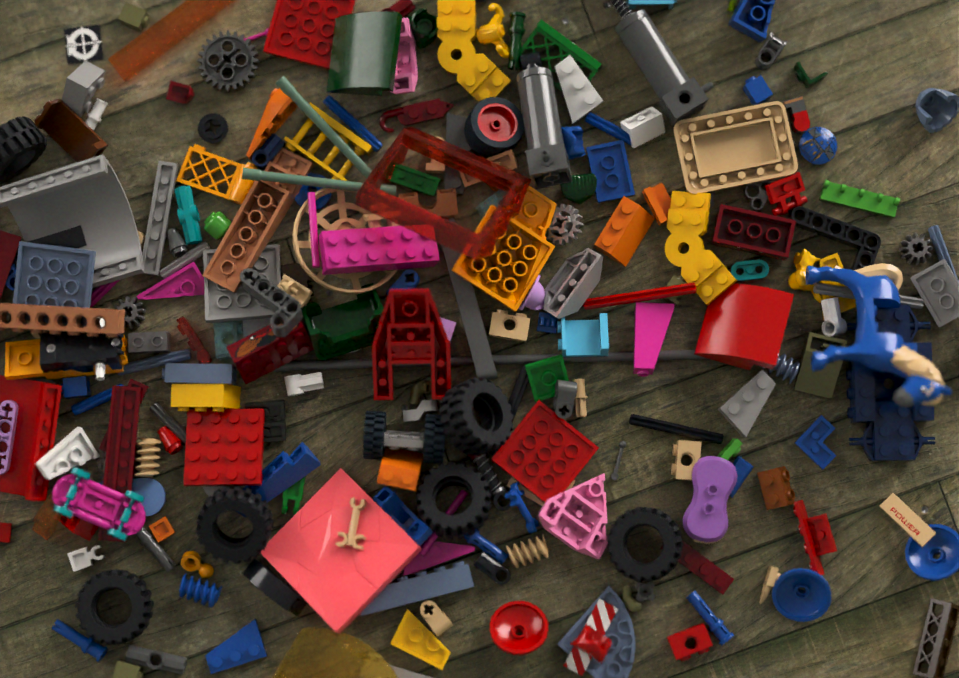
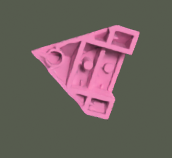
[390,17,418,95]
[538,473,608,559]

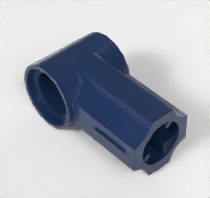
[252,133,286,171]

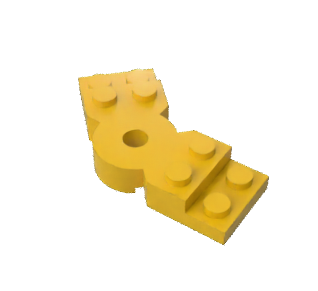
[437,0,512,102]
[665,191,737,305]

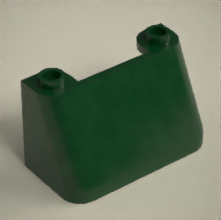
[301,283,383,360]

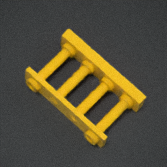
[284,102,373,181]

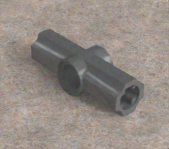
[126,645,187,675]

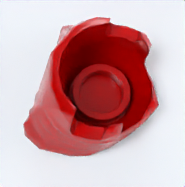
[570,625,611,664]

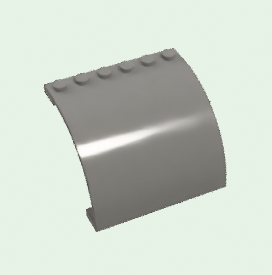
[0,155,144,288]

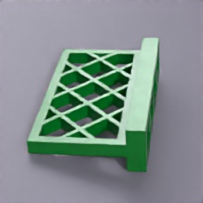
[520,19,603,92]

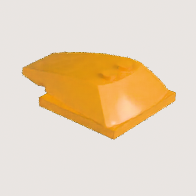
[451,183,557,312]

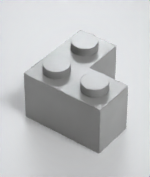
[62,61,105,117]

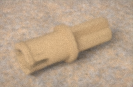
[573,379,588,418]

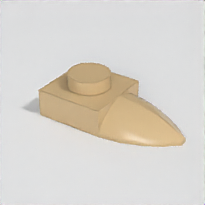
[759,566,780,604]

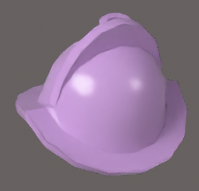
[518,275,545,310]

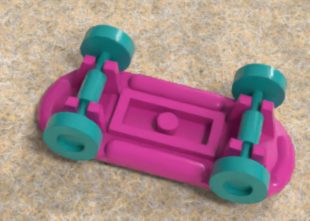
[52,467,146,541]

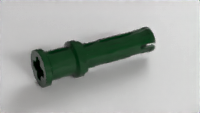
[508,12,526,71]

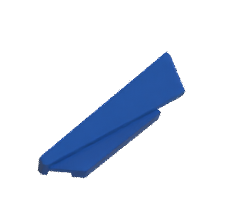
[237,442,321,518]

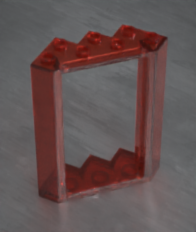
[355,127,531,260]

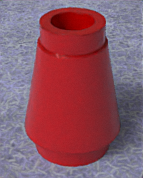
[157,426,183,455]

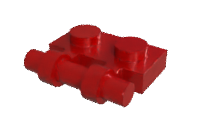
[765,172,808,216]

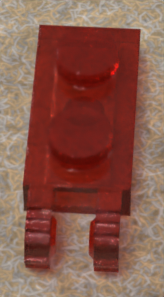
[177,316,212,364]

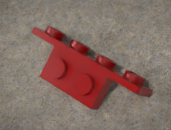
[793,499,837,576]

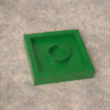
[525,354,569,402]

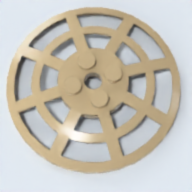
[292,188,404,294]

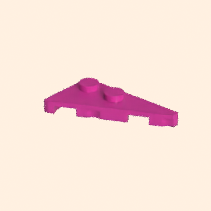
[136,262,204,300]
[403,541,475,576]

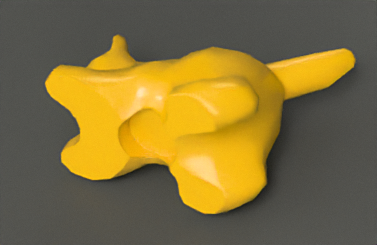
[788,249,822,303]

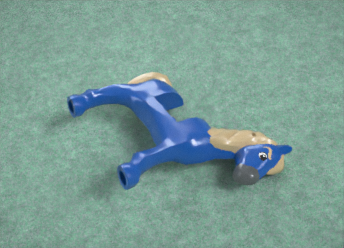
[805,263,952,407]

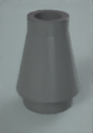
[166,228,188,258]

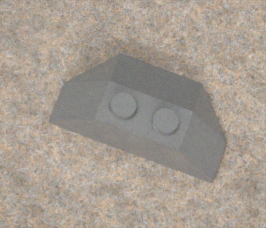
[543,248,603,319]

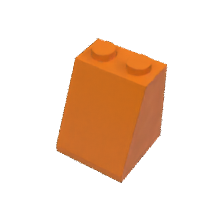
[377,446,423,492]

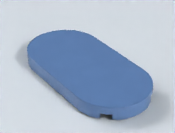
[99,478,166,517]

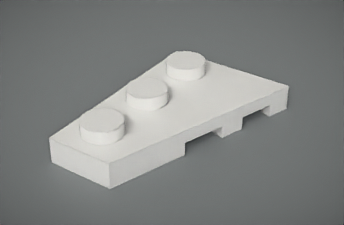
[555,55,604,124]

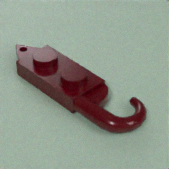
[379,98,453,133]

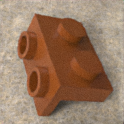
[757,466,795,510]

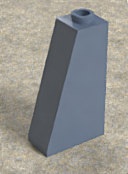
[162,363,237,386]

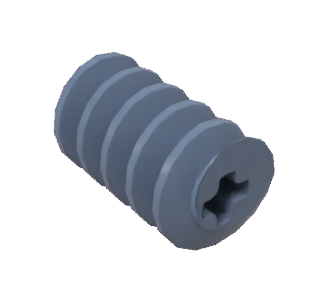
[762,351,800,384]

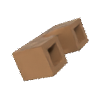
[399,188,458,223]

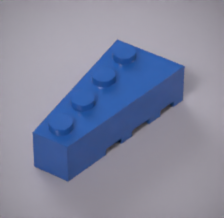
[728,0,775,43]

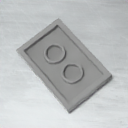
[910,258,959,327]

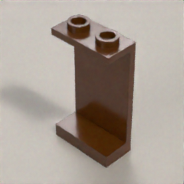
[34,98,108,162]

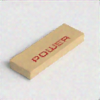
[879,493,936,548]

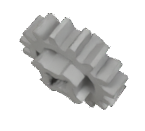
[546,203,584,246]

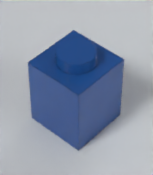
[743,75,773,105]
[61,376,91,399]

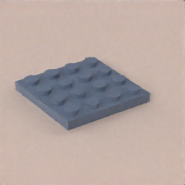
[13,241,96,327]

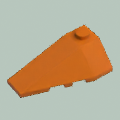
[246,88,298,161]

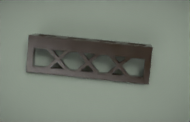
[913,598,959,678]

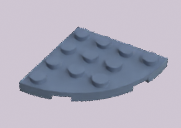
[557,586,635,678]

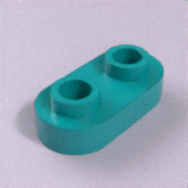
[730,259,769,281]

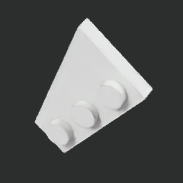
[36,426,100,480]

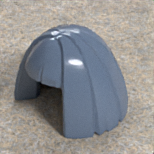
[915,88,959,133]

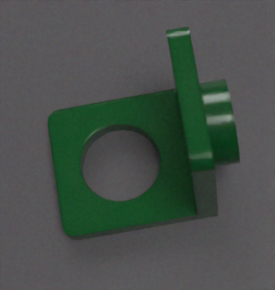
[794,61,828,88]

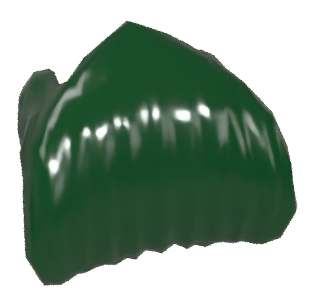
[408,8,438,48]
[560,173,597,205]

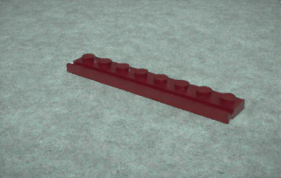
[98,385,142,542]

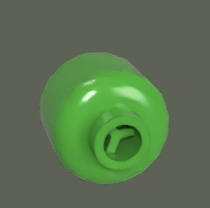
[203,211,232,240]

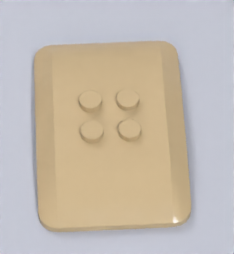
[673,101,798,194]

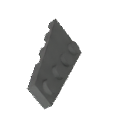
[444,113,475,196]

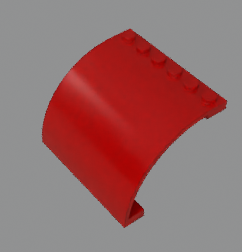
[0,375,62,501]

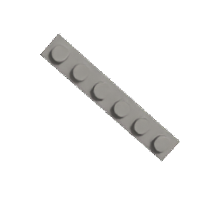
[142,161,178,276]

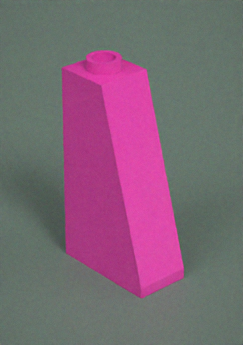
[633,302,675,377]

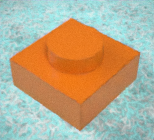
[149,516,176,543]

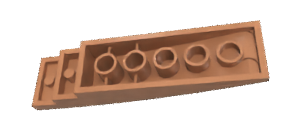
[202,148,314,293]

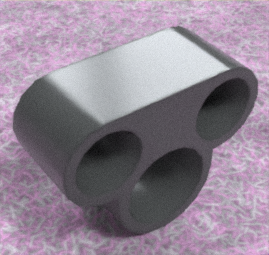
[743,180,771,212]

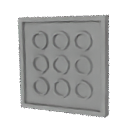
[203,244,282,323]

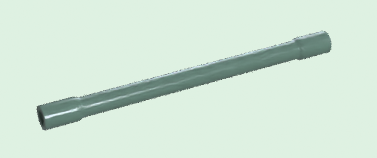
[275,75,385,184]
[242,168,396,197]

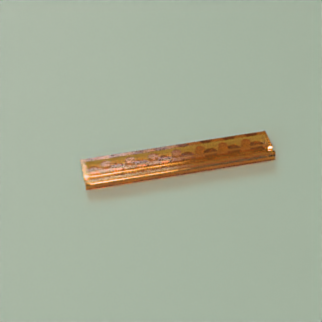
[108,0,234,82]

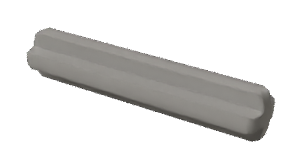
[159,241,211,279]

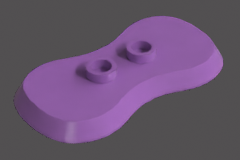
[683,456,737,542]

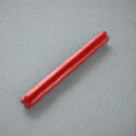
[583,283,697,310]

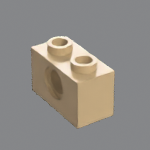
[489,310,530,343]
[671,440,702,481]

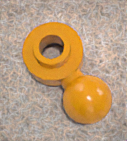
[181,551,214,579]

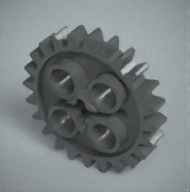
[197,30,259,92]

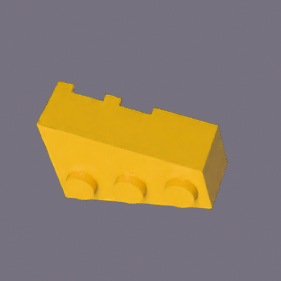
[171,384,241,412]

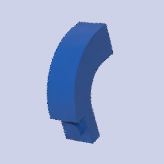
[372,486,433,546]

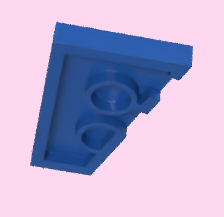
[205,619,267,674]

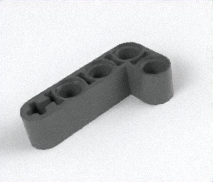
[240,268,303,337]

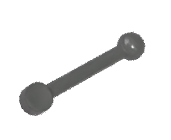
[611,441,627,480]

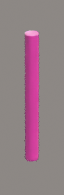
[307,192,320,268]
[419,490,468,557]

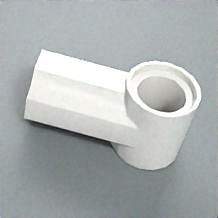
[821,297,847,337]
[284,372,324,396]

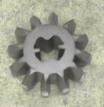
[899,233,933,266]
[114,296,146,329]

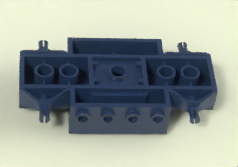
[846,305,935,461]

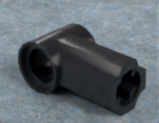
[474,552,511,585]

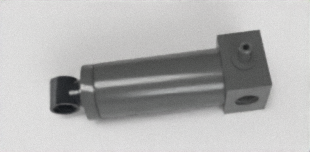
[516,51,573,189]

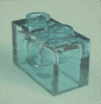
[213,321,243,360]

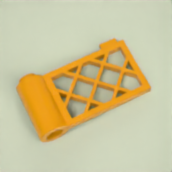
[176,144,257,205]

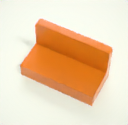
[642,183,671,226]

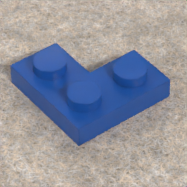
[794,415,836,470]

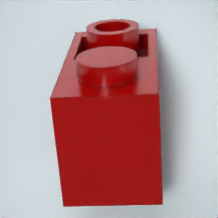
[56,513,99,541]

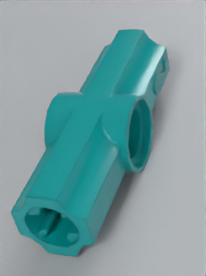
[174,185,203,245]

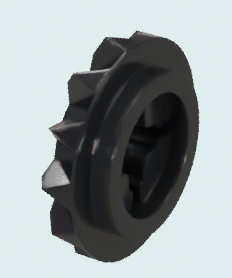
[198,113,229,144]

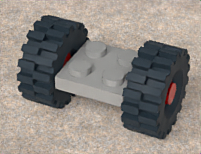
[363,411,445,464]

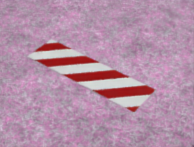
[564,598,618,676]

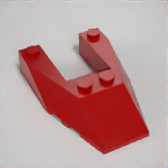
[372,289,451,400]

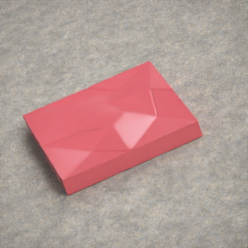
[261,468,422,634]

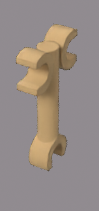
[335,497,366,550]

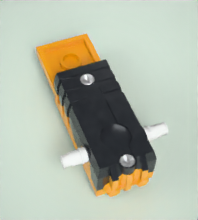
[5,318,128,381]

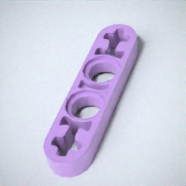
[0,400,18,475]

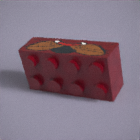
[710,204,796,261]
[226,311,313,384]

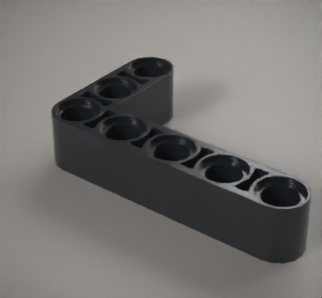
[789,206,881,270]

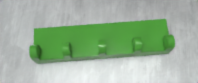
[819,180,900,218]

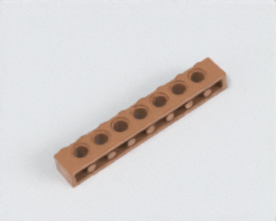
[0,303,125,337]

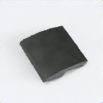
[245,400,287,442]

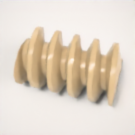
[134,438,161,478]
[506,534,549,568]

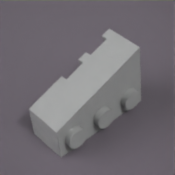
[717,370,776,438]

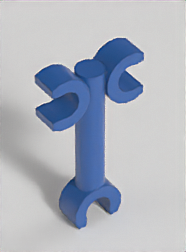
[505,482,539,533]

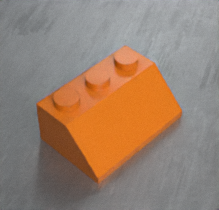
[593,196,655,267]

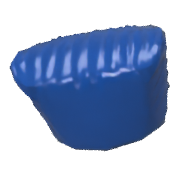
[561,126,586,160]

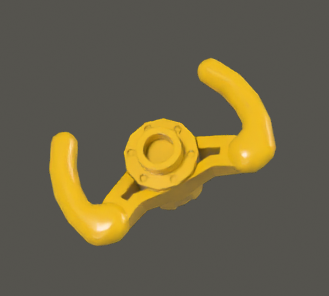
[476,3,510,58]

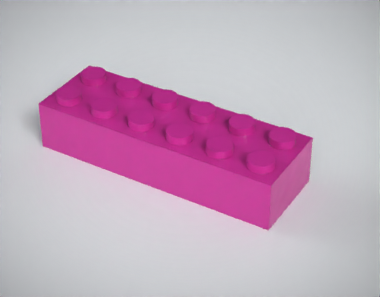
[318,224,440,275]

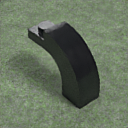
[242,558,308,616]

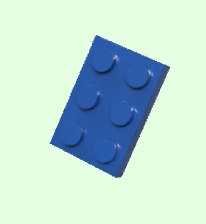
[586,140,635,203]

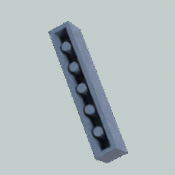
[360,561,474,616]

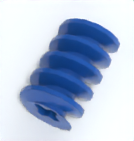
[179,573,222,608]

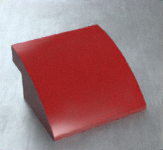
[694,283,794,371]

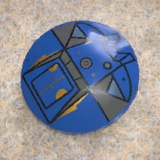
[799,127,837,165]

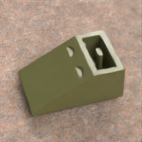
[794,332,847,399]

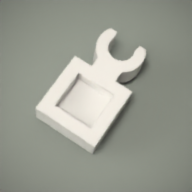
[67,545,105,572]

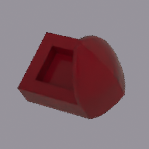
[165,81,194,104]

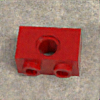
[666,623,713,662]

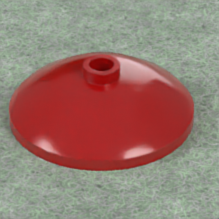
[490,601,548,655]

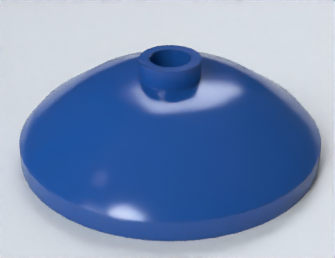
[905,524,959,580]
[772,568,831,622]

